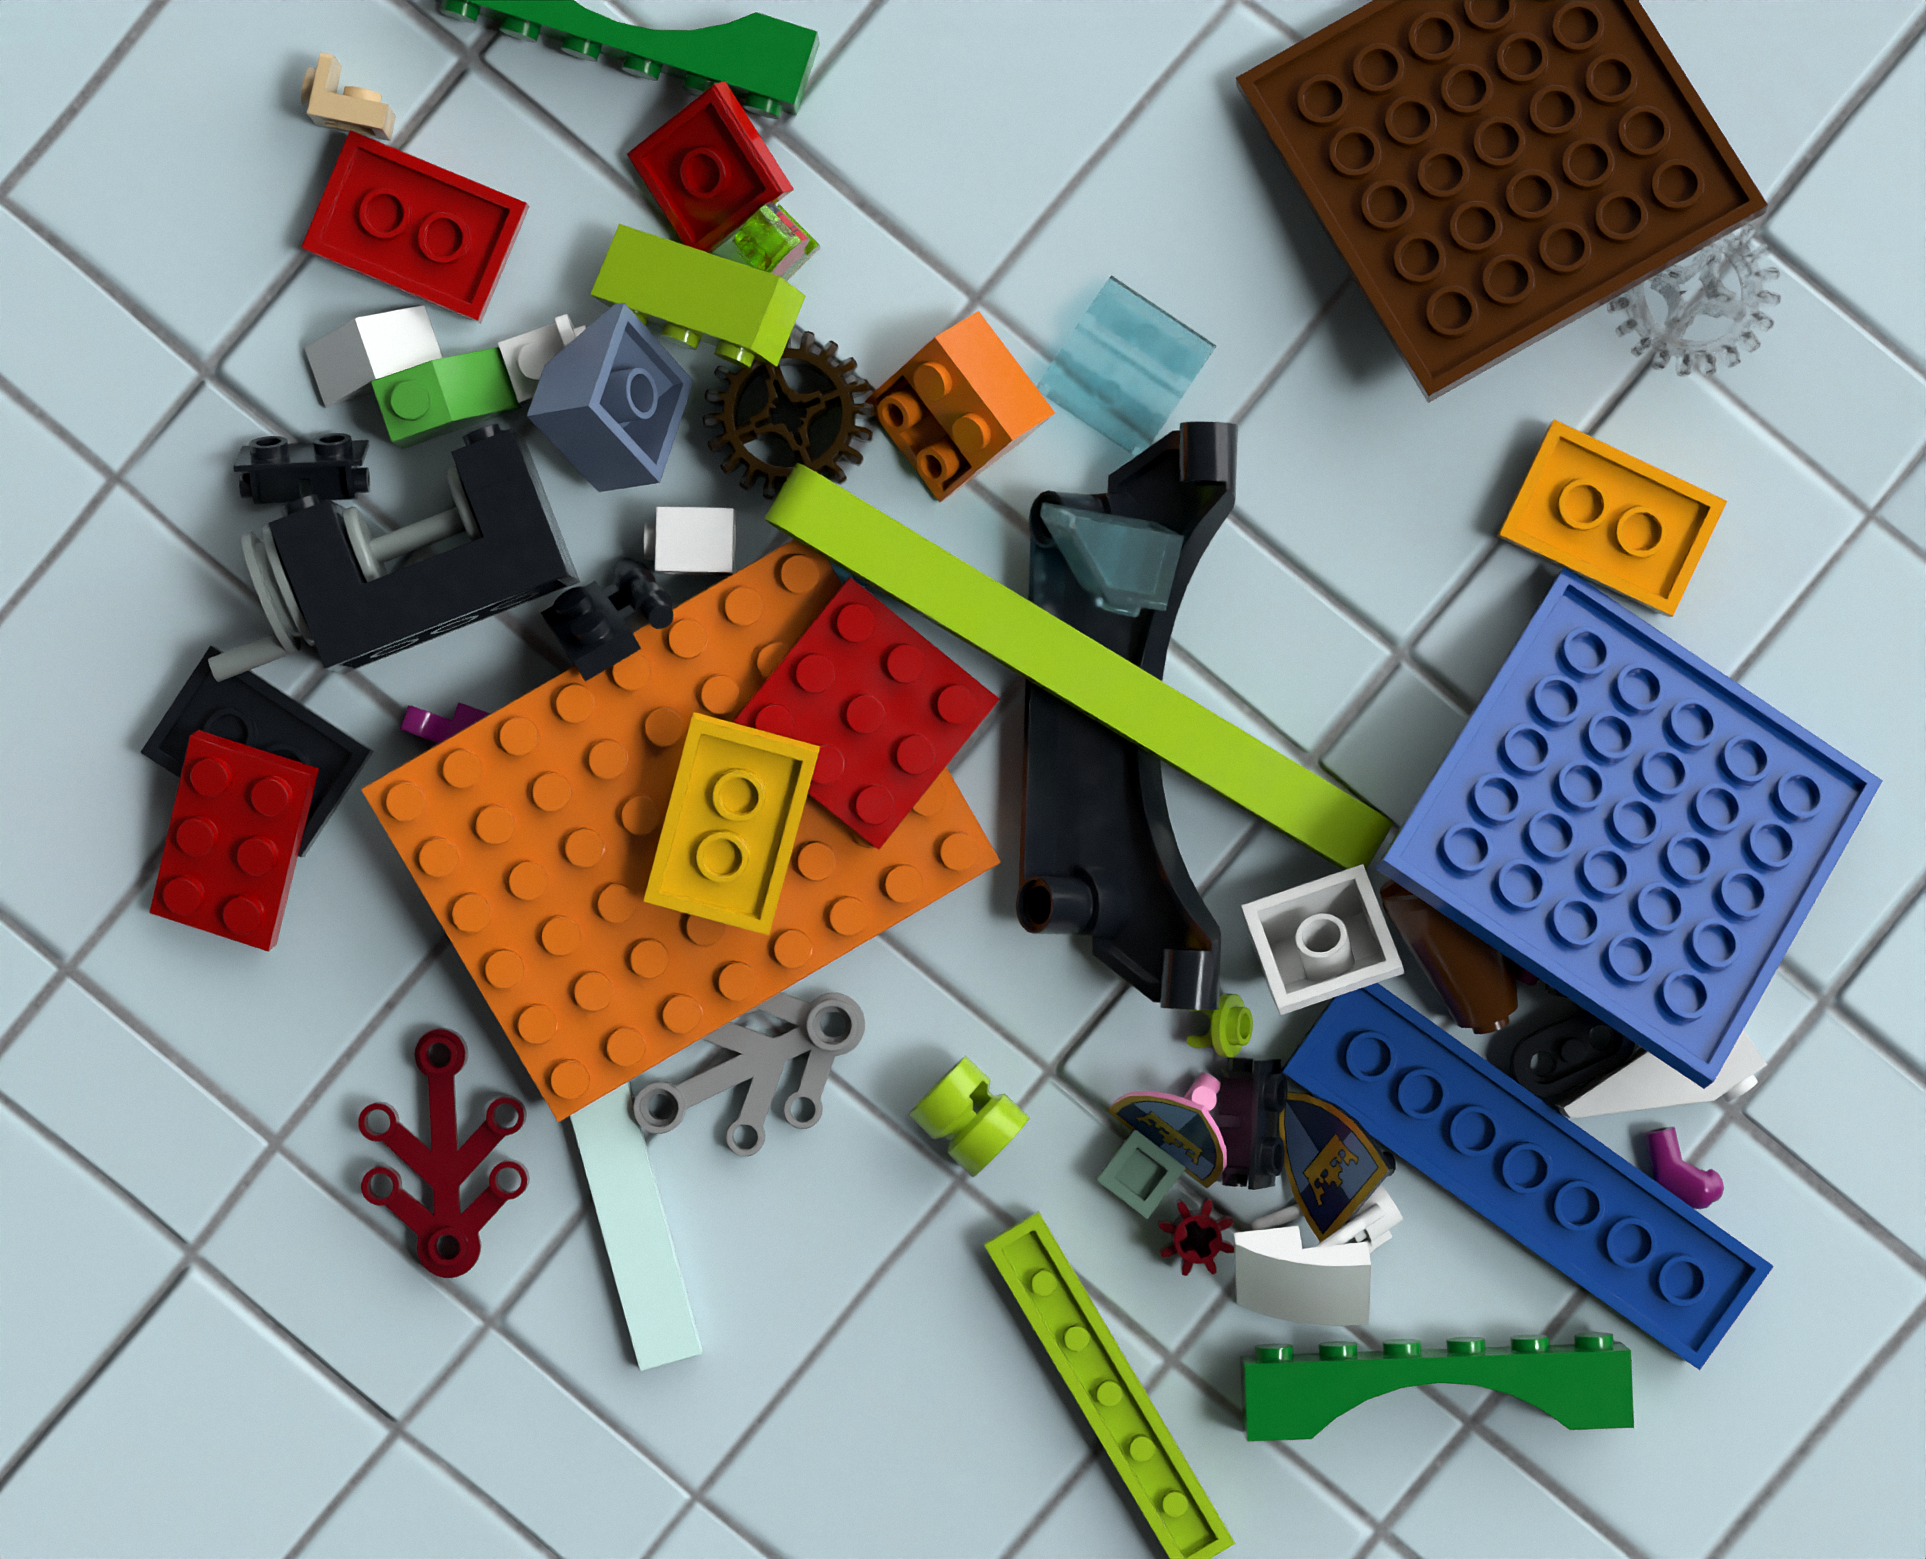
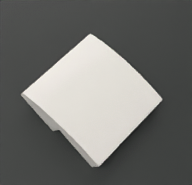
[1234,1226,1371,1326]

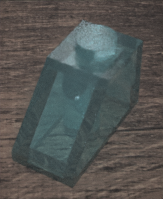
[1040,503,1184,617]

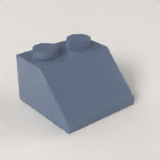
[527,303,694,492]

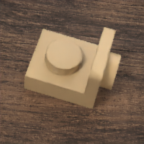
[301,52,396,141]

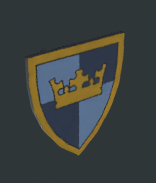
[1279,1092,1396,1243]

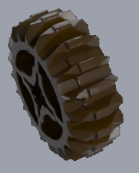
[702,331,875,501]

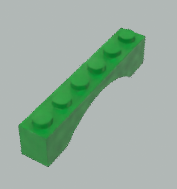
[435,0,820,119]
[1240,1332,1634,1442]

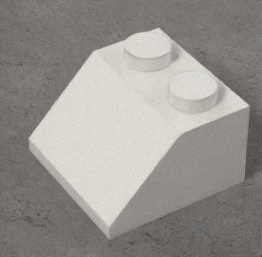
[1241,864,1404,1015]

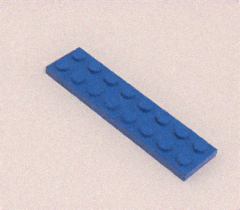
[1280,983,1774,1370]

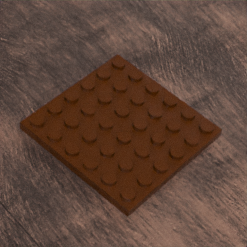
[1236,0,1768,403]

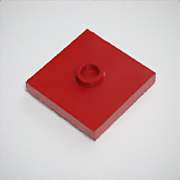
[626,81,794,254]

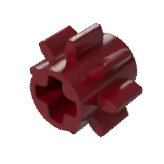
[1157,1197,1234,1276]

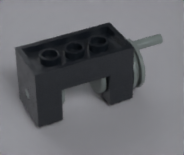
[208,424,580,682]

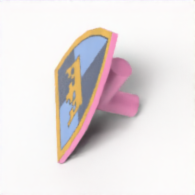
[1107,1072,1227,1188]

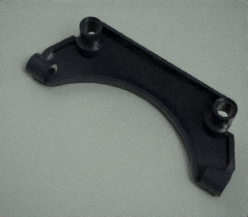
[1016,421,1238,1010]

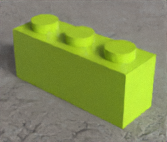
[590,224,806,369]

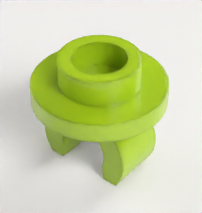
[1187,993,1253,1058]

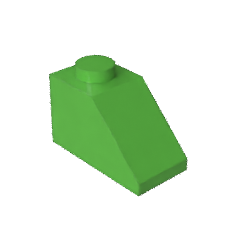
[371,347,522,449]

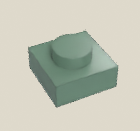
[1096,1128,1186,1219]

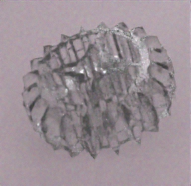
[1607,224,1781,377]

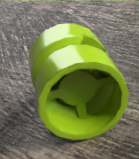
[908,1055,1030,1177]

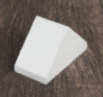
[304,305,444,408]

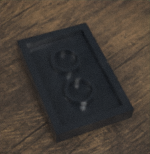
[140,645,374,857]

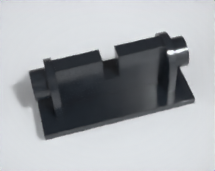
[233,433,370,504]
[1219,1057,1288,1190]

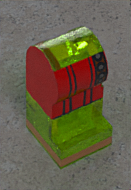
[731,201,820,281]

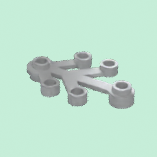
[633,992,865,1156]

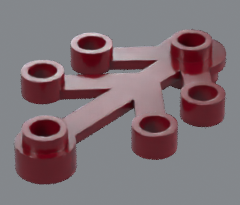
[358,1028,530,1278]

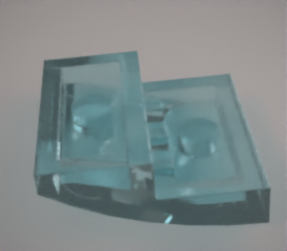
[1036,275,1217,457]

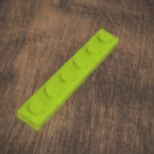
[984,1210,1236,1559]

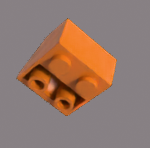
[864,311,1055,502]

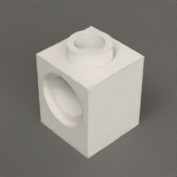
[644,507,737,576]

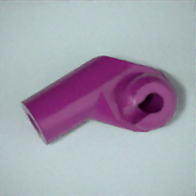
[1643,1127,1724,1209]

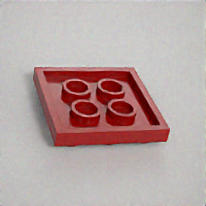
[731,577,1000,850]

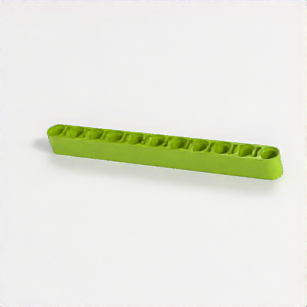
[764,463,1394,870]

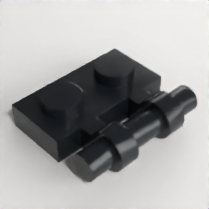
[540,558,674,682]

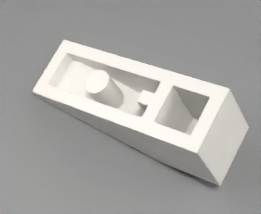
[1555,1030,1767,1119]

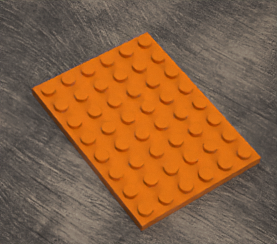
[361,539,1001,1122]

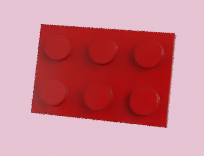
[301,130,529,324]
[149,730,319,952]

